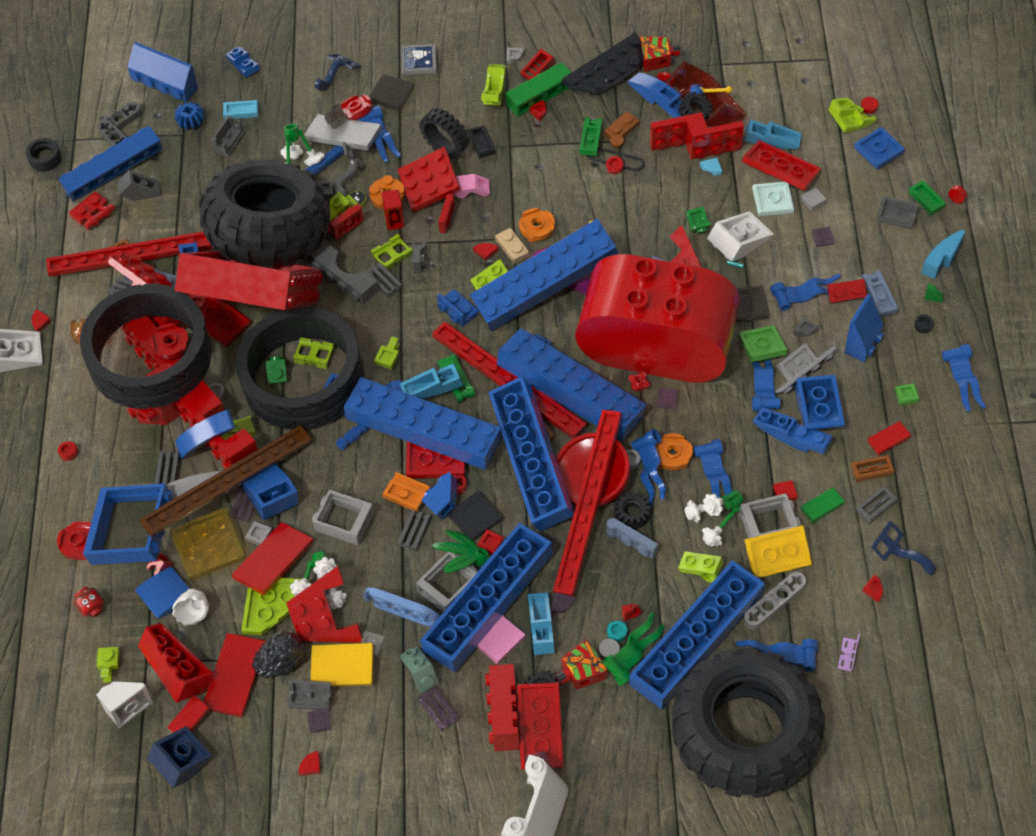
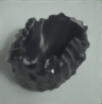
[252,631,306,679]

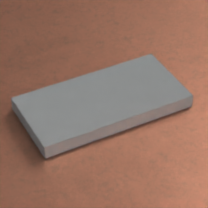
[304,114,381,151]

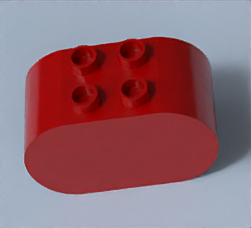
[575,254,740,383]

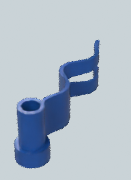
[357,106,401,163]
[770,273,841,311]
[942,344,986,412]
[752,358,780,412]
[631,429,666,506]
[693,439,732,506]
[736,639,818,672]

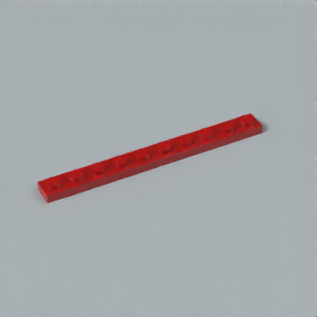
[46,232,213,277]
[432,321,586,439]
[553,409,622,597]

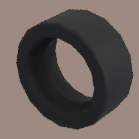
[26,138,61,172]

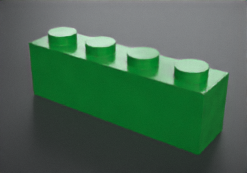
[505,62,571,117]

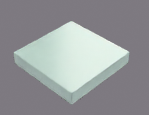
[752,182,794,216]

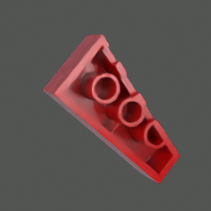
[138,622,214,703]
[485,664,520,752]

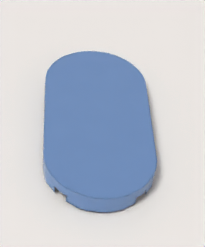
[363,587,440,627]

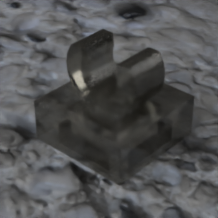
[324,104,348,129]

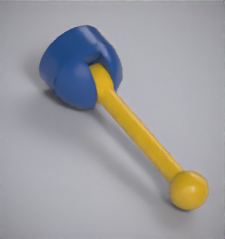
[690,84,732,96]

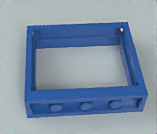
[83,483,173,565]

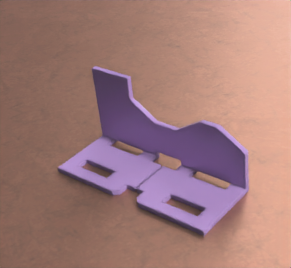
[837,633,860,672]

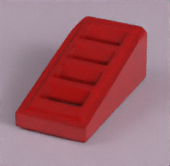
[520,49,556,80]

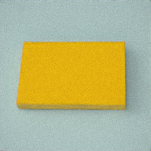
[744,525,812,578]
[311,643,374,687]

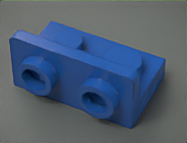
[437,289,479,327]

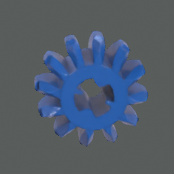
[175,101,204,130]

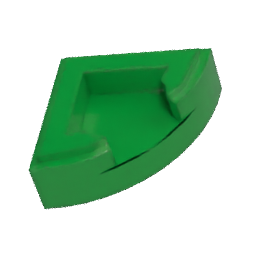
[924,284,944,303]

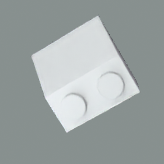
[96,682,153,729]

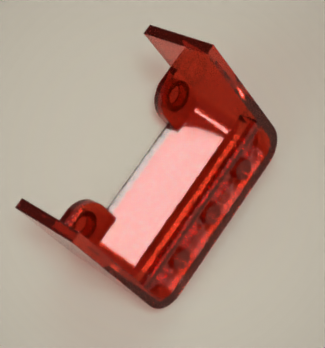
[666,60,747,128]

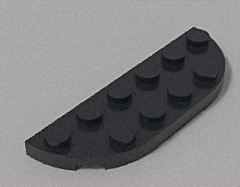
[561,32,644,96]

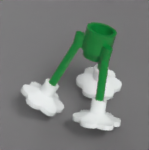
[281,123,325,166]

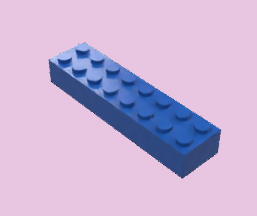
[470,218,619,331]
[497,328,647,441]
[488,376,574,531]
[344,377,501,470]
[420,523,553,673]
[629,560,765,710]

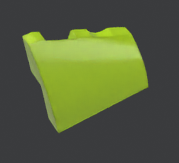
[828,98,877,133]

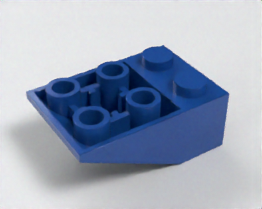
[241,464,298,521]

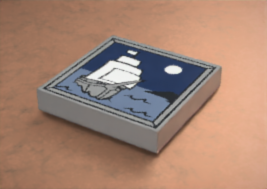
[401,44,436,75]

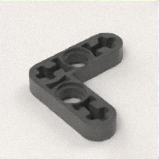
[97,102,142,146]

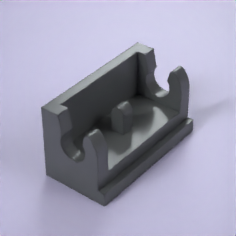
[211,115,246,157]
[876,196,918,229]
[287,679,333,711]

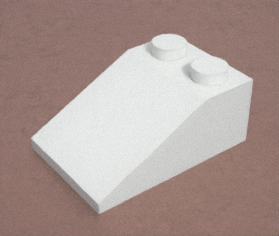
[707,211,774,262]
[0,329,42,372]

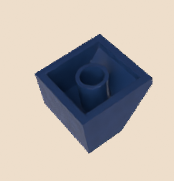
[147,726,212,788]

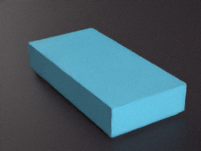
[223,100,258,119]

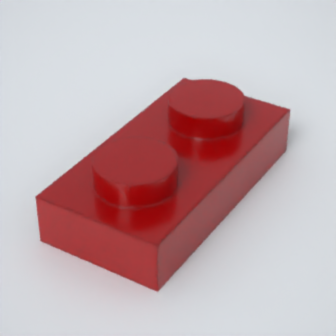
[827,279,867,303]

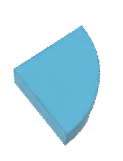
[700,158,722,175]

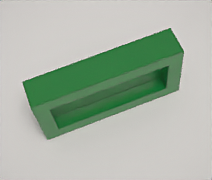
[908,180,946,216]
[800,487,845,524]

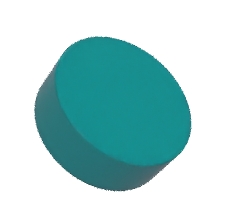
[607,621,627,642]

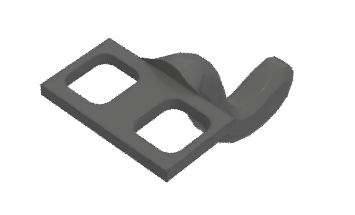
[333,141,364,197]

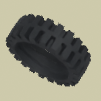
[419,108,470,158]

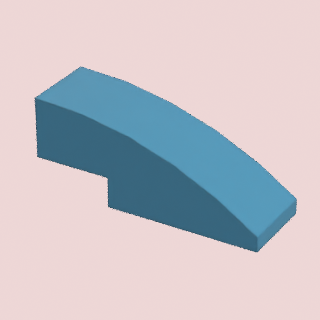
[743,119,802,149]
[921,230,965,279]
[400,364,463,398]
[528,592,554,655]

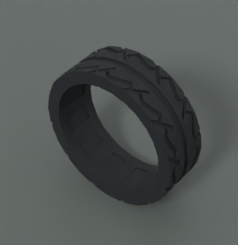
[80,284,212,409]
[236,307,364,429]

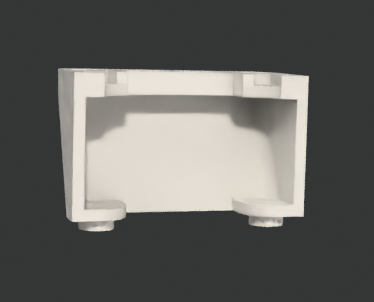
[501,755,568,836]

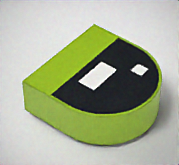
[345,191,366,207]

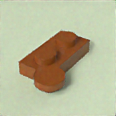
[604,111,640,147]

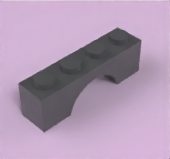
[310,242,379,305]

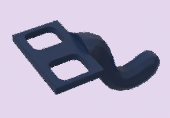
[315,53,361,91]
[871,521,936,575]

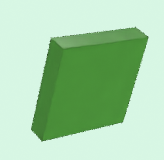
[738,325,787,362]

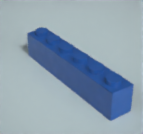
[58,126,163,202]

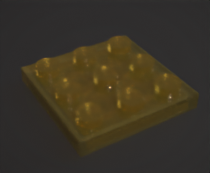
[169,508,246,581]

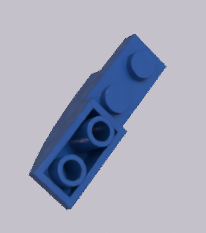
[628,73,683,118]
[753,407,833,454]

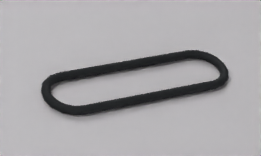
[586,147,644,171]

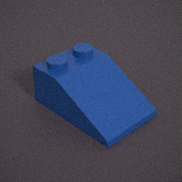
[844,294,884,363]
[795,375,845,430]

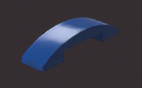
[175,410,235,459]

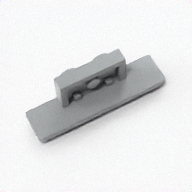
[774,343,837,394]

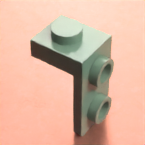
[400,647,439,693]

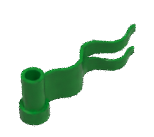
[602,612,665,686]

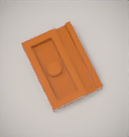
[382,472,431,513]

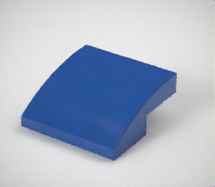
[135,567,189,619]

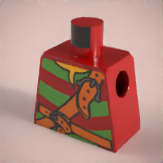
[640,36,680,72]
[555,639,607,690]

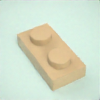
[495,228,529,264]

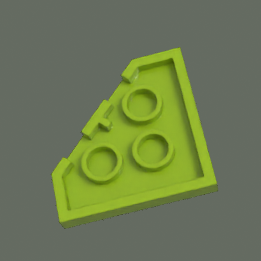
[241,578,310,635]

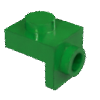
[685,206,711,234]
[266,356,288,384]

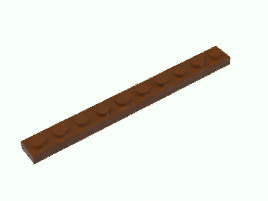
[140,425,312,537]

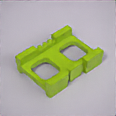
[371,234,413,270]
[293,337,335,369]

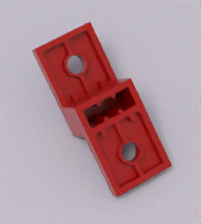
[650,112,744,160]
[108,255,188,328]

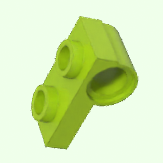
[329,191,353,222]
[470,259,508,290]
[678,552,723,583]

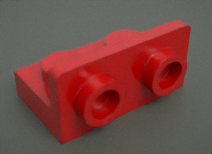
[328,204,364,240]

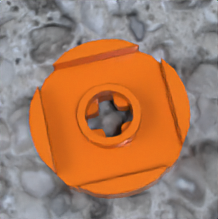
[369,175,405,209]
[519,208,555,242]
[655,433,693,471]

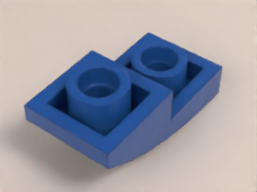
[226,47,260,77]

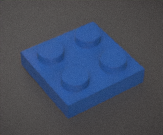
[854,127,905,169]

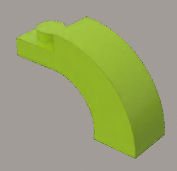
[481,64,507,106]

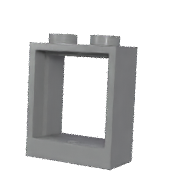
[312,490,374,546]
[739,494,800,538]
[416,552,478,613]

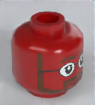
[74,587,104,617]

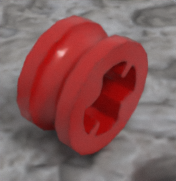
[454,475,467,495]

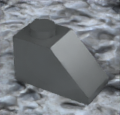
[117,170,161,201]

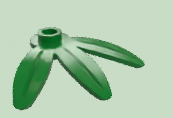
[432,530,490,573]

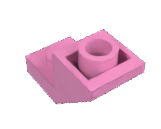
[452,174,490,199]

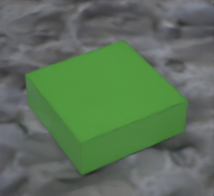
[895,383,919,406]

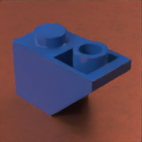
[421,471,457,520]

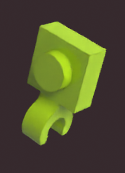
[374,336,400,370]
[97,647,120,683]

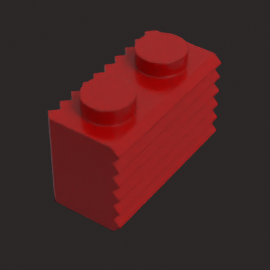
[381,189,405,231]

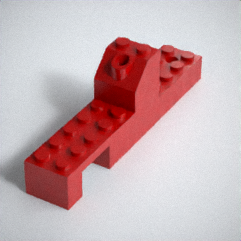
[120,317,258,469]

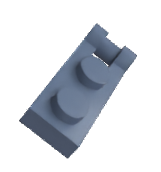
[861,270,898,317]
[607,518,658,559]

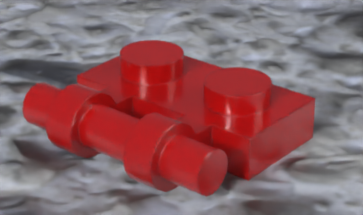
[69,191,115,230]

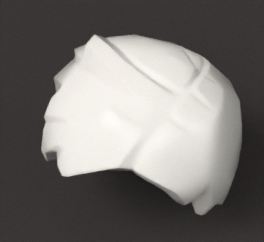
[172,589,209,626]

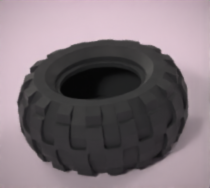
[200,159,330,268]
[672,647,825,798]

